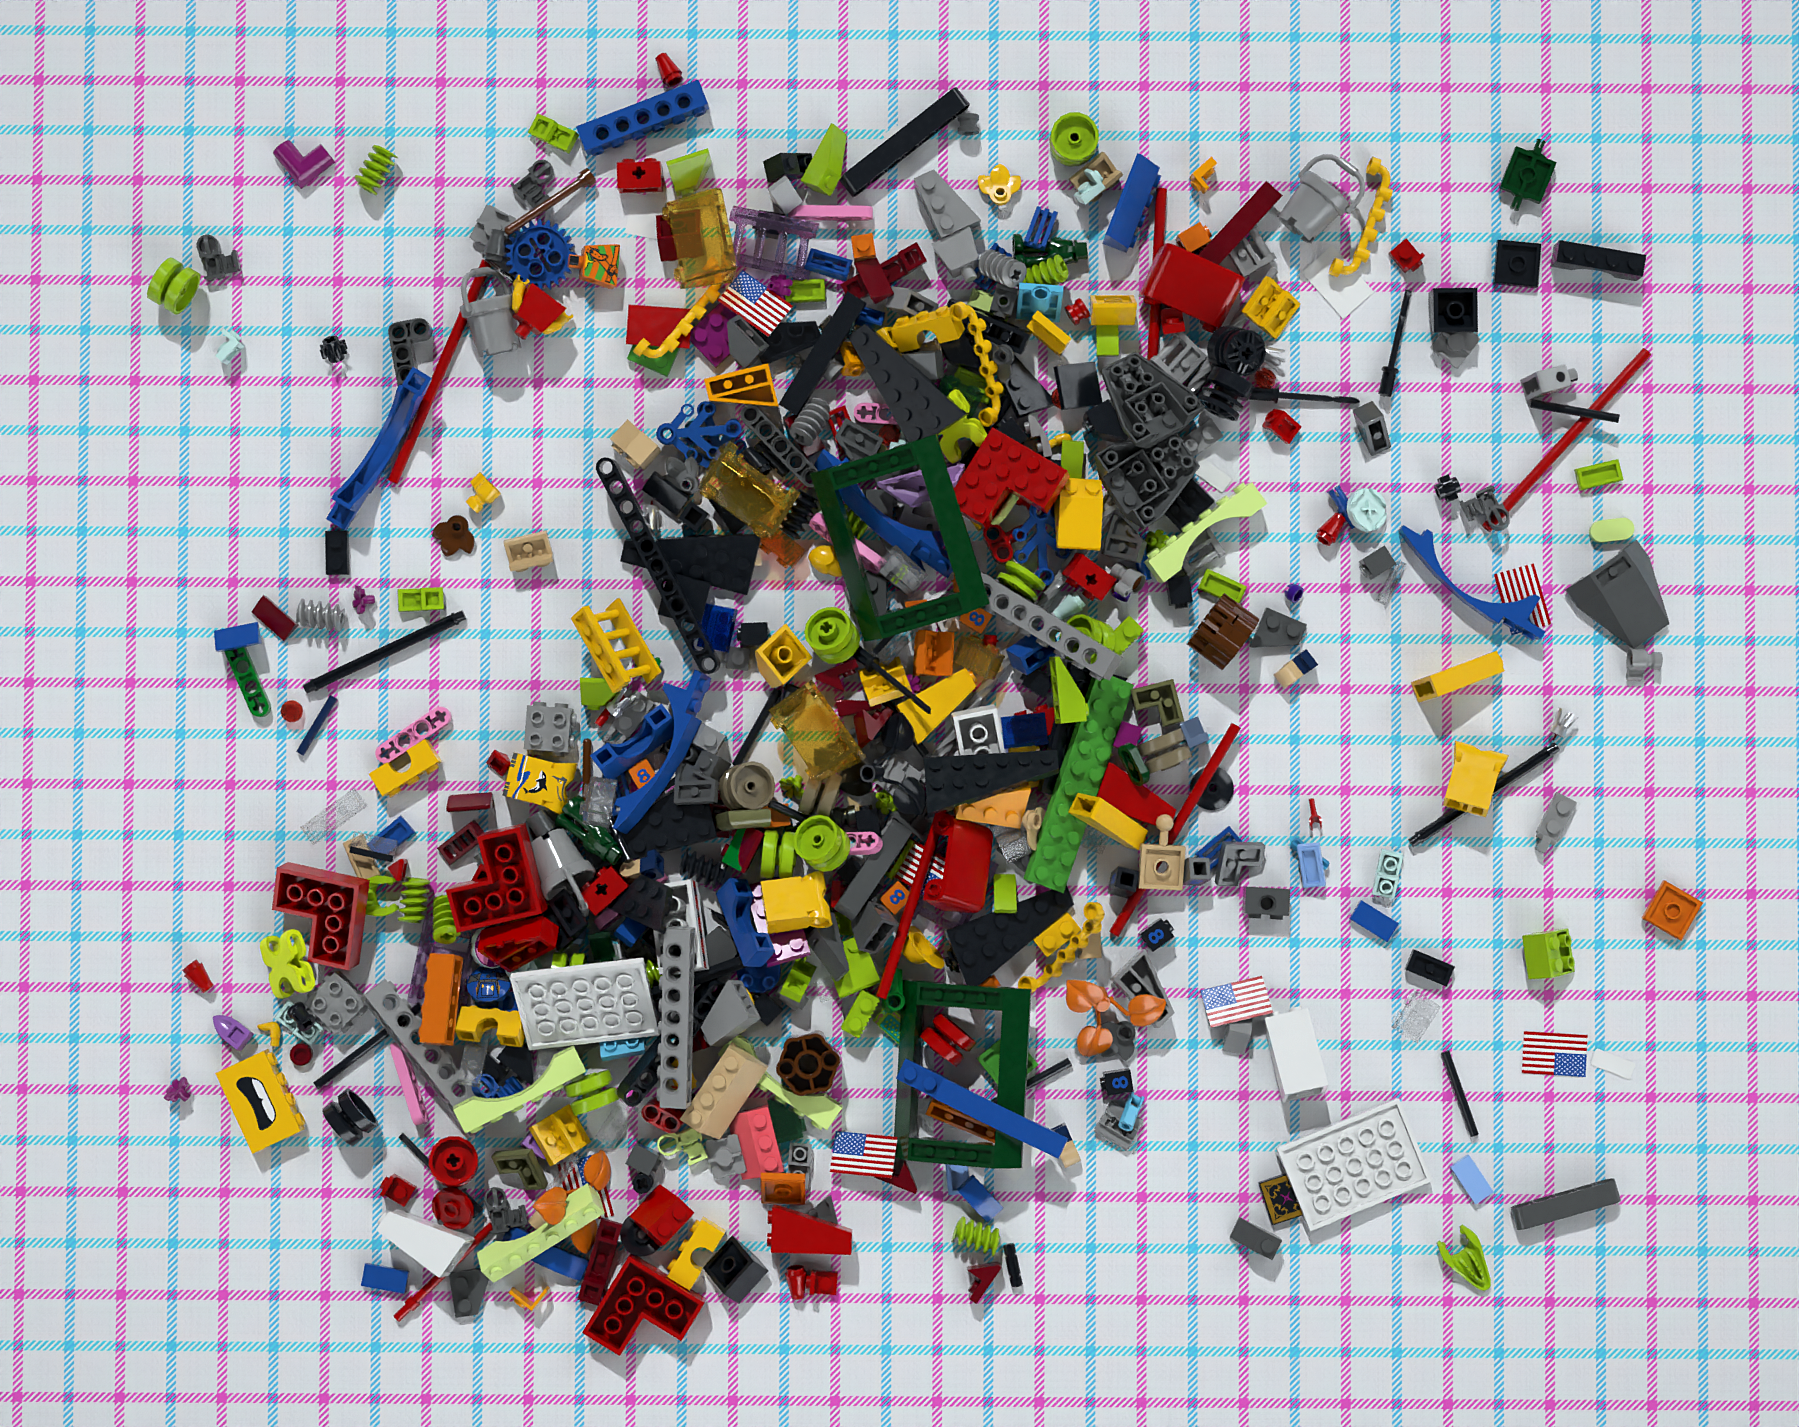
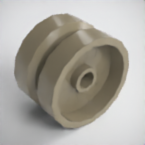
[1137,728,1193,774]
[719,761,775,811]
[798,767,843,817]

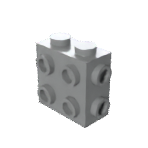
[524,701,577,757]
[304,970,368,1034]

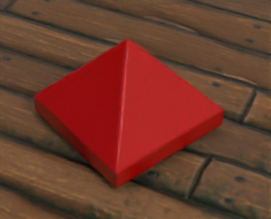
[486,750,511,777]
[387,859,408,881]

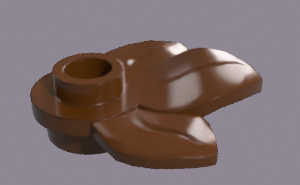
[432,515,475,557]

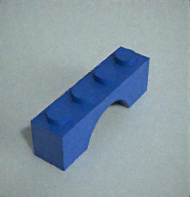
[590,703,674,783]
[716,878,776,967]

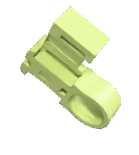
[657,1127,708,1166]

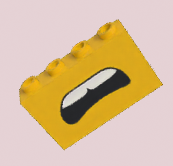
[215,1049,305,1154]

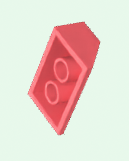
[729,1104,785,1180]

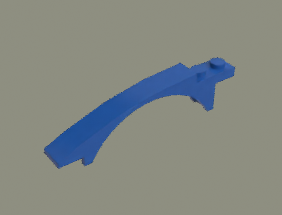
[326,367,432,531]
[814,449,953,579]
[1398,525,1546,641]
[613,670,711,834]
[896,1058,1068,1159]

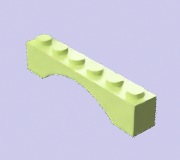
[1144,482,1268,583]
[718,1034,843,1130]
[453,1045,586,1134]
[477,1183,605,1283]

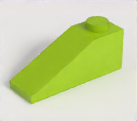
[800,123,847,196]
[1049,656,1089,724]

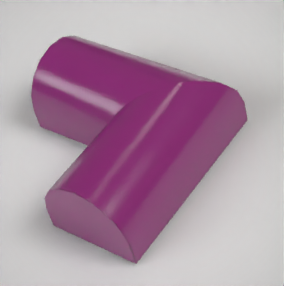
[273,140,335,189]

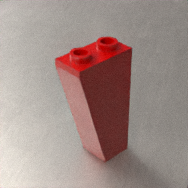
[1096,762,1176,827]
[767,1205,853,1255]

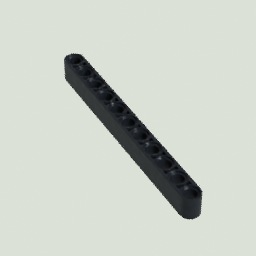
[596,457,720,674]

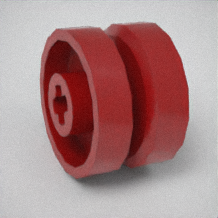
[920,1012,976,1067]
[429,1136,478,1188]

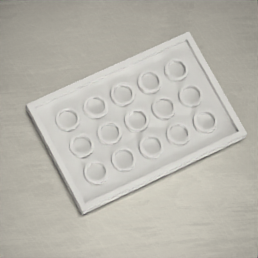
[510,958,660,1050]
[1276,1098,1432,1231]

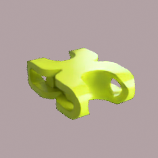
[937,389,988,463]
[260,929,315,999]

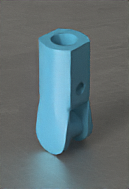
[1118,1092,1144,1131]

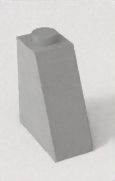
[701,980,761,1047]

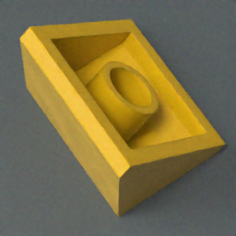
[1090,295,1137,325]

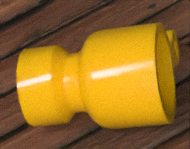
[465,472,501,514]

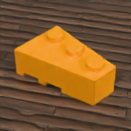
[704,363,779,407]
[953,782,1031,829]

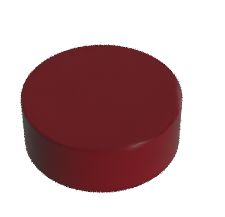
[290,1043,313,1066]

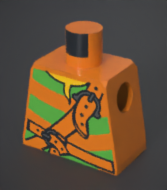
[568,244,620,289]

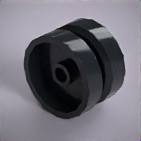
[322,1089,378,1146]

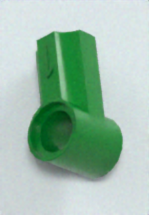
[881,968,905,1014]

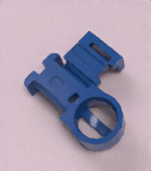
[471,1074,524,1115]

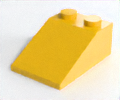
[1054,478,1103,551]

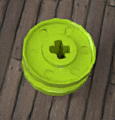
[996,560,1046,603]

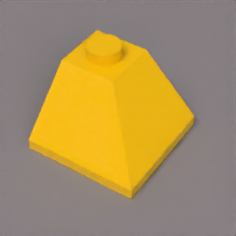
[755,624,813,688]

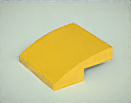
[1241,276,1300,339]
[1026,310,1071,357]
[857,656,912,707]
[528,1104,591,1166]

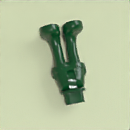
[1012,234,1088,268]
[555,795,623,865]

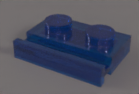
[697,603,738,653]
[1000,712,1048,749]

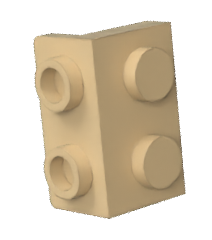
[1069,152,1123,202]
[504,530,553,572]

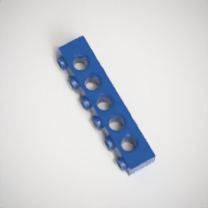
[576,79,709,156]

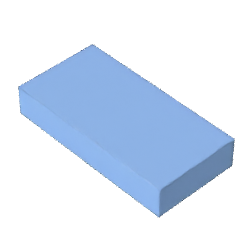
[1297,842,1326,888]
[1450,1154,1494,1204]
[945,1164,969,1195]

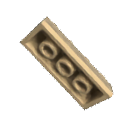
[680,1042,769,1139]

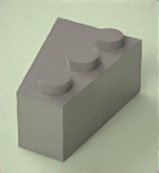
[914,169,981,240]
[1110,949,1175,1028]

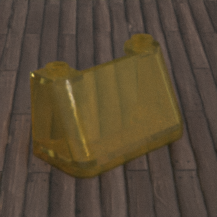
[662,188,736,289]
[698,441,800,538]
[769,680,867,782]

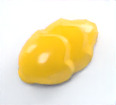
[808,545,843,577]

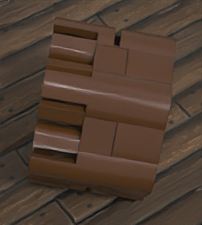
[1187,593,1260,670]
[776,1030,841,1096]

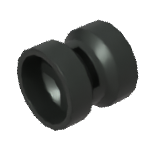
[833,805,856,828]

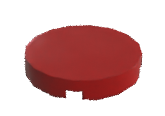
[432,1187,474,1230]

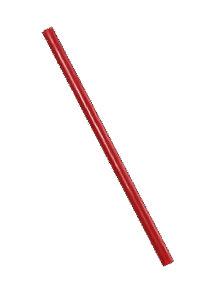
[1147,188,1167,360]
[388,259,491,484]
[1482,348,1651,532]
[1109,723,1241,937]
[876,810,947,999]

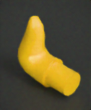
[1049,433,1073,449]
[257,1022,281,1046]

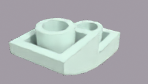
[1372,849,1404,899]
[274,1000,324,1046]

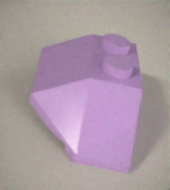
[877,462,965,507]

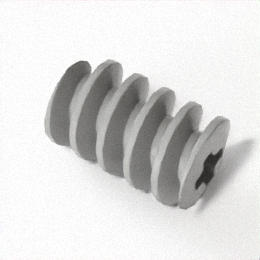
[978,249,1027,288]
[789,398,830,446]
[296,599,345,632]

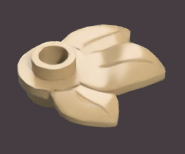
[1022,807,1046,851]

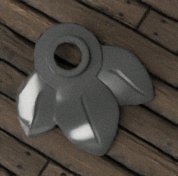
[987,342,1014,383]
[663,456,699,495]
[1100,1021,1136,1061]

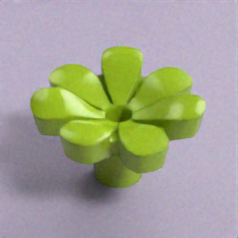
[1145,529,1169,554]
[779,775,804,800]
[875,789,898,815]

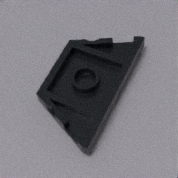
[608,874,673,934]

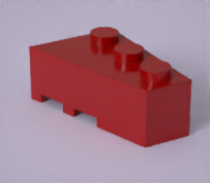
[477,916,559,973]

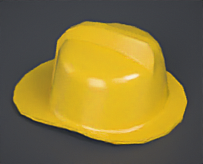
[902,926,944,969]

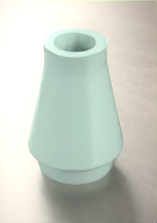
[1053,591,1086,620]

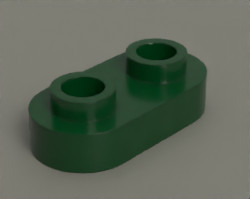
[1118,743,1150,786]

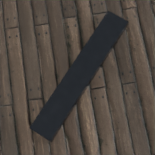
[779,291,867,416]

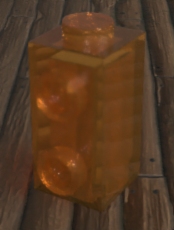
[759,523,806,569]

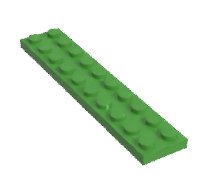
[1023,676,1134,893]

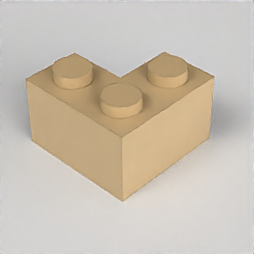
[610,419,662,470]

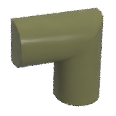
[1131,679,1184,727]
[715,809,771,832]
[491,1148,548,1190]

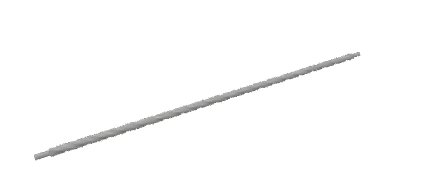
[874,267,1278,843]

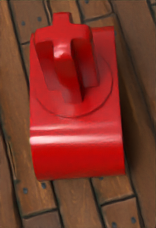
[983,524,1029,564]
[641,1085,684,1133]

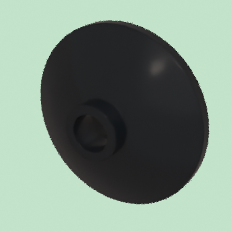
[1190,767,1234,810]
[620,1216,660,1256]

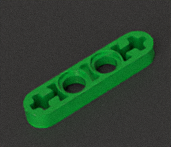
[224,647,271,717]

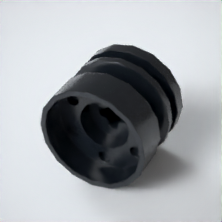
[1207,325,1266,376]
[1198,366,1254,421]

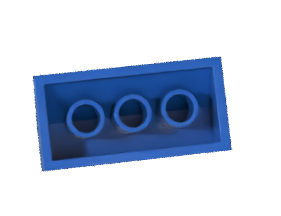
[1102,153,1161,253]

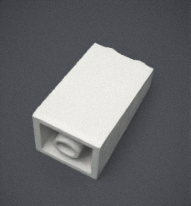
[1263,1006,1328,1103]
[376,1210,475,1278]

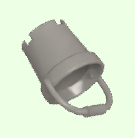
[1277,154,1365,244]
[459,267,522,357]
[531,829,596,917]

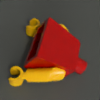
[512,275,573,340]

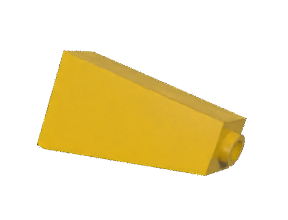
[1411,651,1505,703]
[895,668,977,746]
[1068,793,1148,851]

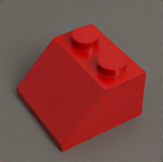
[629,1184,694,1248]

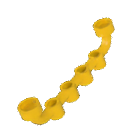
[1329,156,1393,277]
[633,257,723,359]
[949,302,1003,427]
[1018,902,1105,994]

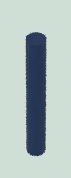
[296,695,337,756]

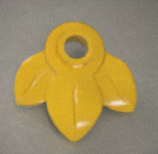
[978,164,1021,206]

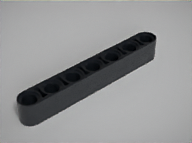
[839,87,970,197]
[617,978,725,1107]

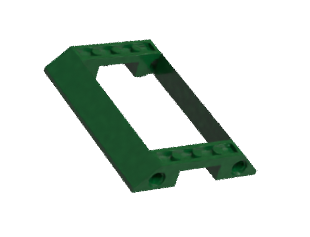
[810,434,990,642]
[894,980,1032,1169]

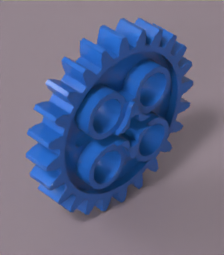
[505,219,576,290]

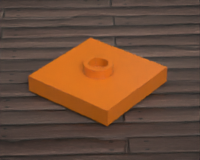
[1641,880,1703,941]
[760,1172,806,1205]

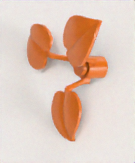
[1066,980,1166,1057]
[532,1150,611,1254]

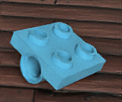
[1016,283,1063,322]
[599,1037,646,1062]

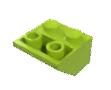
[1522,928,1575,980]

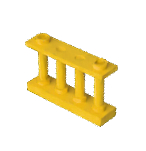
[571,598,662,693]

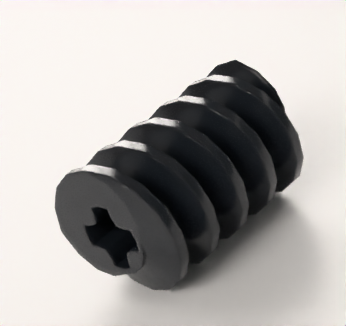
[777,489,819,539]
[679,848,728,889]

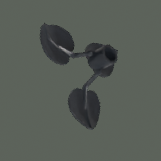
[839,712,926,815]

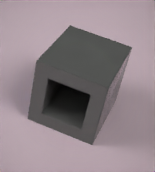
[1359,545,1396,580]
[1183,857,1211,886]
[625,1141,662,1176]

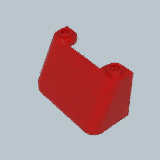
[1138,243,1245,333]
[923,813,993,913]

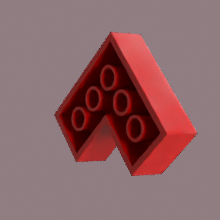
[954,427,1070,530]
[446,823,548,933]
[272,862,370,971]
[582,1253,706,1356]

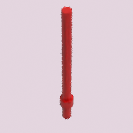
[393,1222,493,1322]

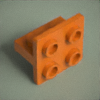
[913,630,954,676]

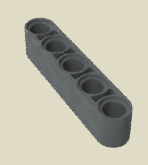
[740,404,818,489]
[834,819,912,921]
[1511,1178,1621,1230]

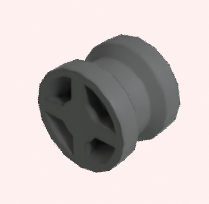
[958,113,979,136]

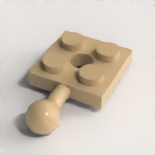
[1137,814,1186,891]

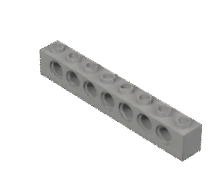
[980,571,1123,681]
[657,926,695,1109]
[360,979,491,1136]

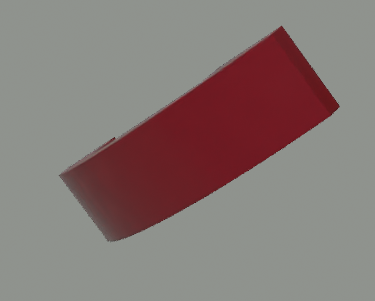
[840,242,927,299]
[577,1217,623,1306]

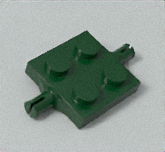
[1499,139,1557,211]

